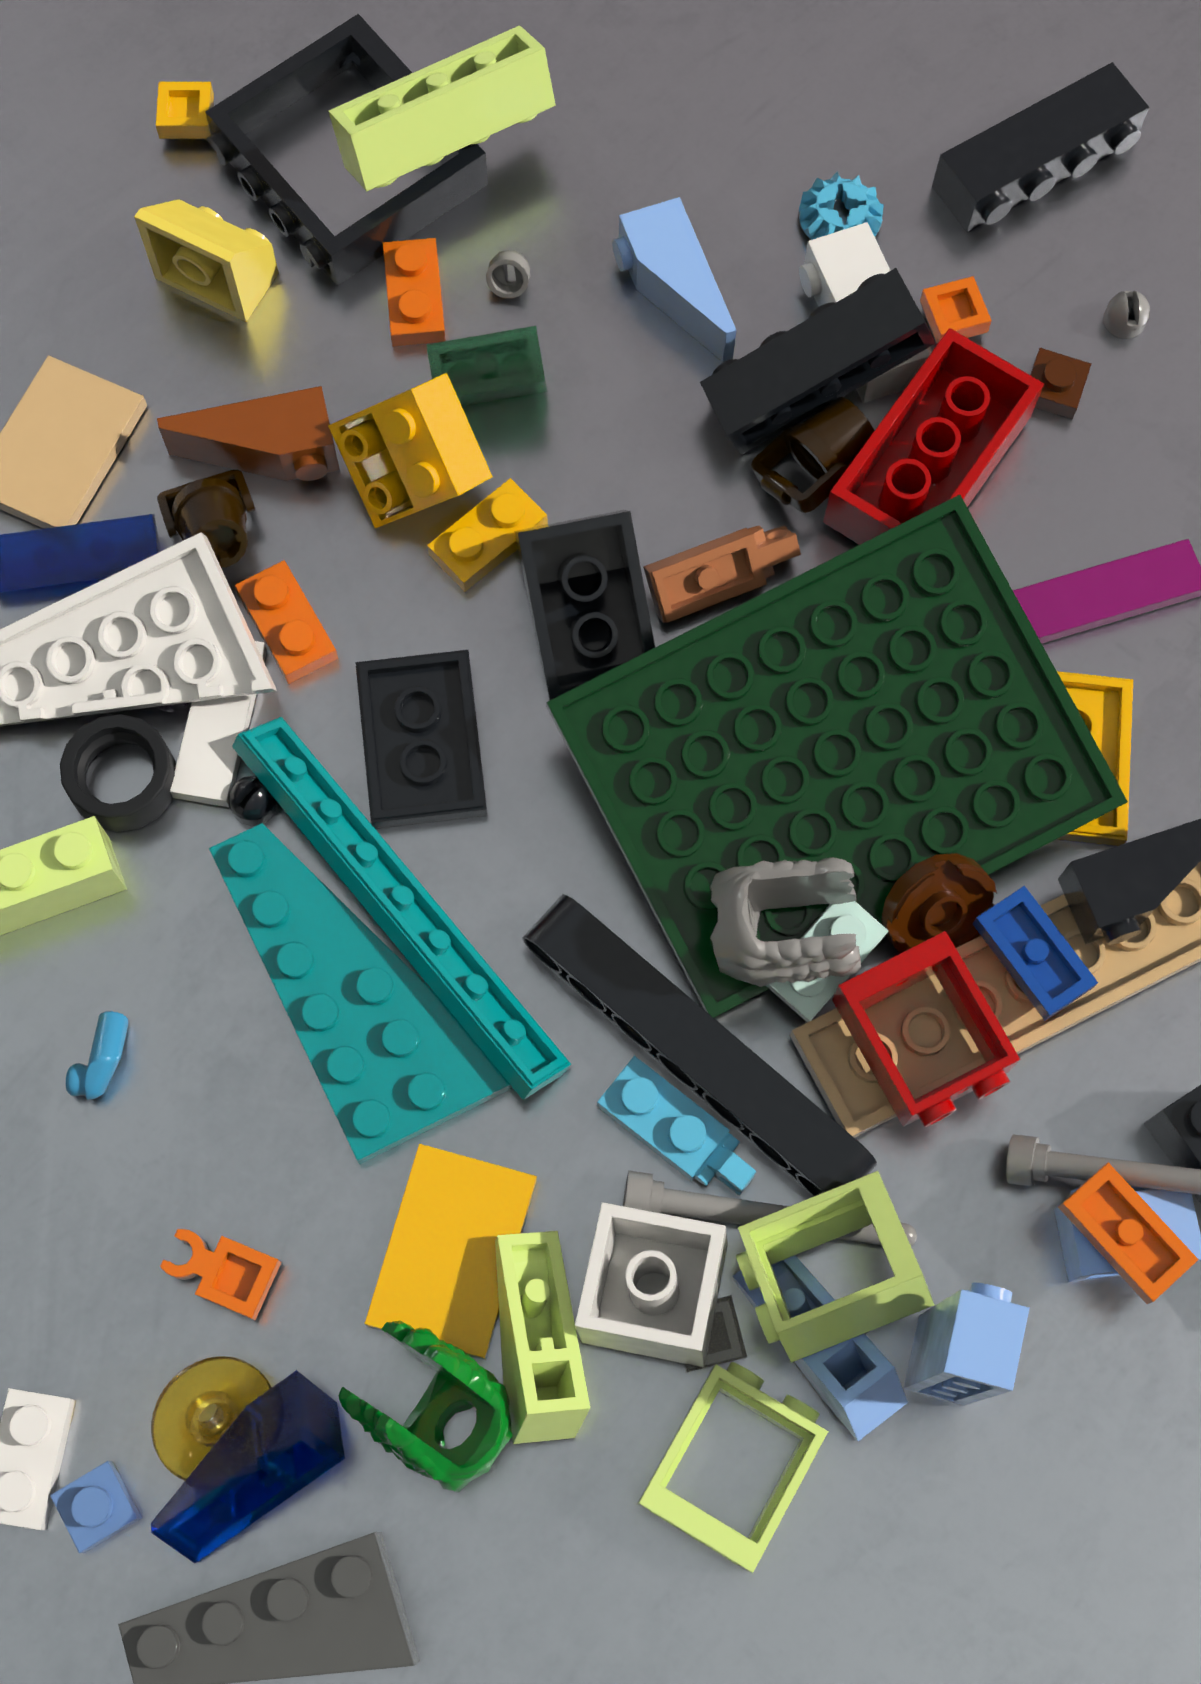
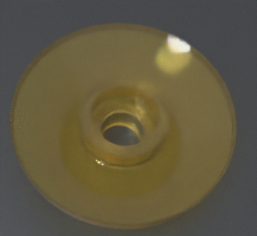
[151,1356,277,1485]

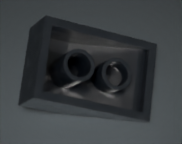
[514,510,655,700]

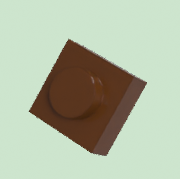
[1030,348,1091,419]

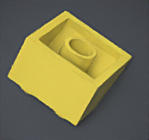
[134,199,279,322]

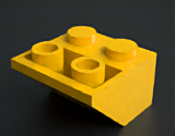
[328,373,493,528]

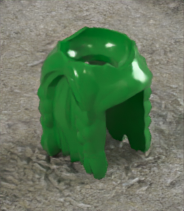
[338,1321,513,1492]

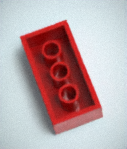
[823,328,1044,545]

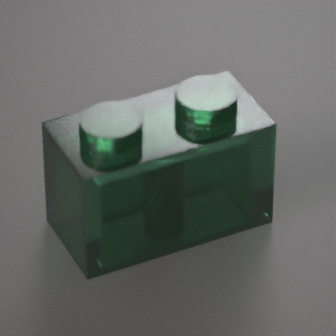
[426,326,548,407]

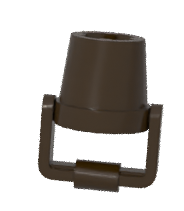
[751,397,874,513]
[157,469,256,568]

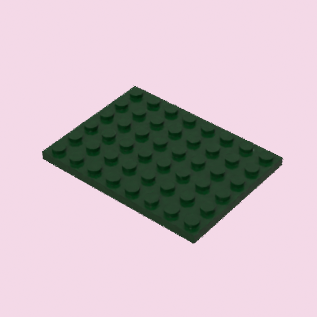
[546,495,1128,1018]

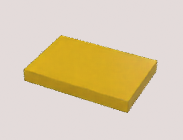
[1057,671,1133,846]
[365,1144,537,1360]

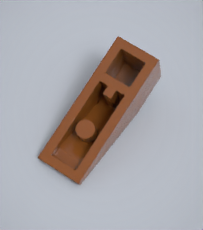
[157,386,340,481]

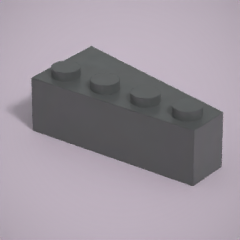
[118,1532,420,1684]

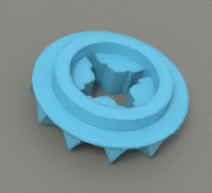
[799,172,884,240]

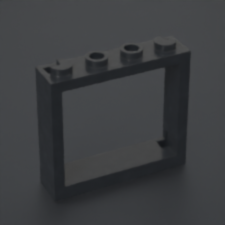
[205,14,488,286]

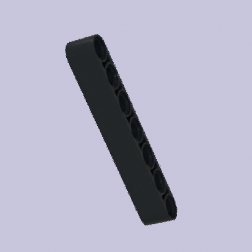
[522,894,877,1196]

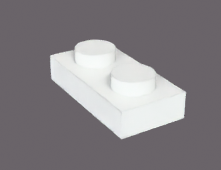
[0,1388,76,1530]

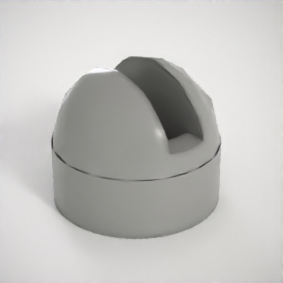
[486,250,531,299]
[1103,291,1150,339]

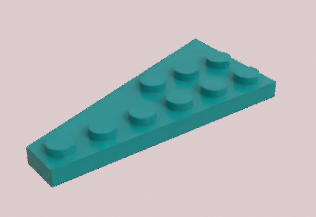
[209,823,513,1164]

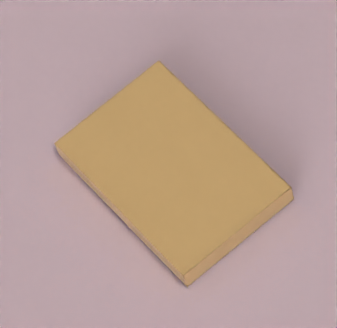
[0,355,147,539]

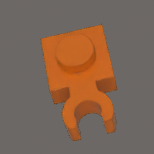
[160,1229,282,1320]

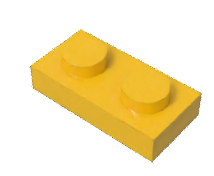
[427,478,548,592]

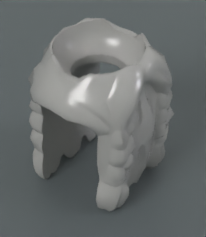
[710,857,862,987]

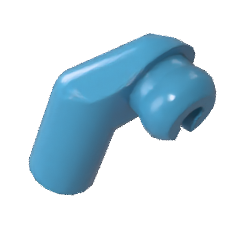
[66,1011,129,1100]

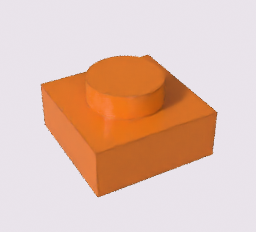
[920,276,992,344]

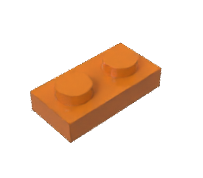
[383,238,446,347]
[235,560,339,684]
[1058,1162,1199,1304]

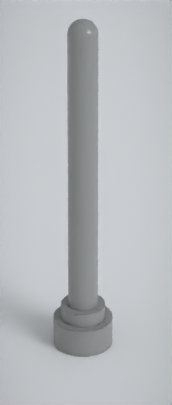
[1006,1134,1201,1195]
[623,1170,917,1246]

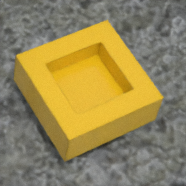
[156,81,214,139]

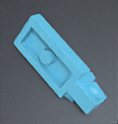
[597,1055,756,1195]

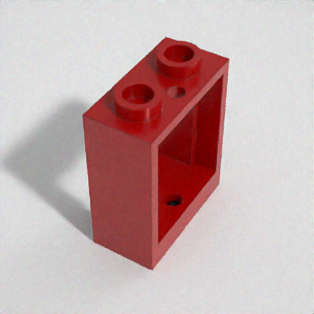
[832,931,1021,1127]

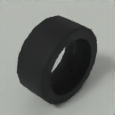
[60,714,176,832]

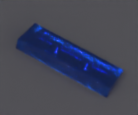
[0,514,161,592]

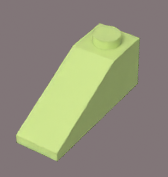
[495,1231,590,1444]

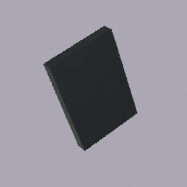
[355,650,488,829]

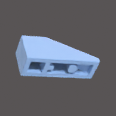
[612,197,737,362]
[733,1255,908,1441]

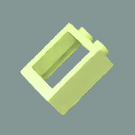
[736,1171,934,1363]
[637,1362,829,1573]

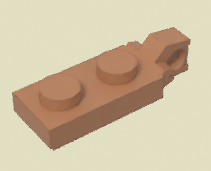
[643,525,801,623]

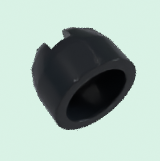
[229,776,277,826]

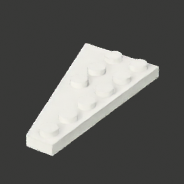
[0,532,277,726]

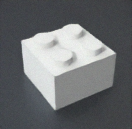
[575,1202,728,1367]

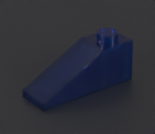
[151,1370,345,1563]

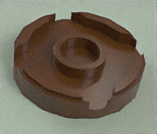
[881,853,997,954]

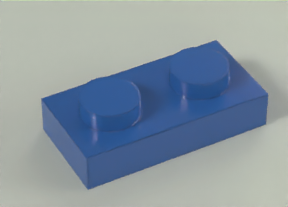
[973,885,1098,1021]

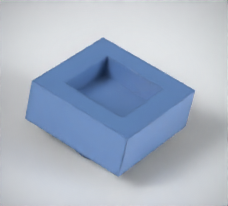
[50,1461,142,1553]

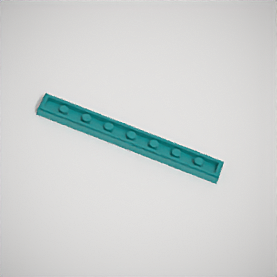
[232,717,571,1100]

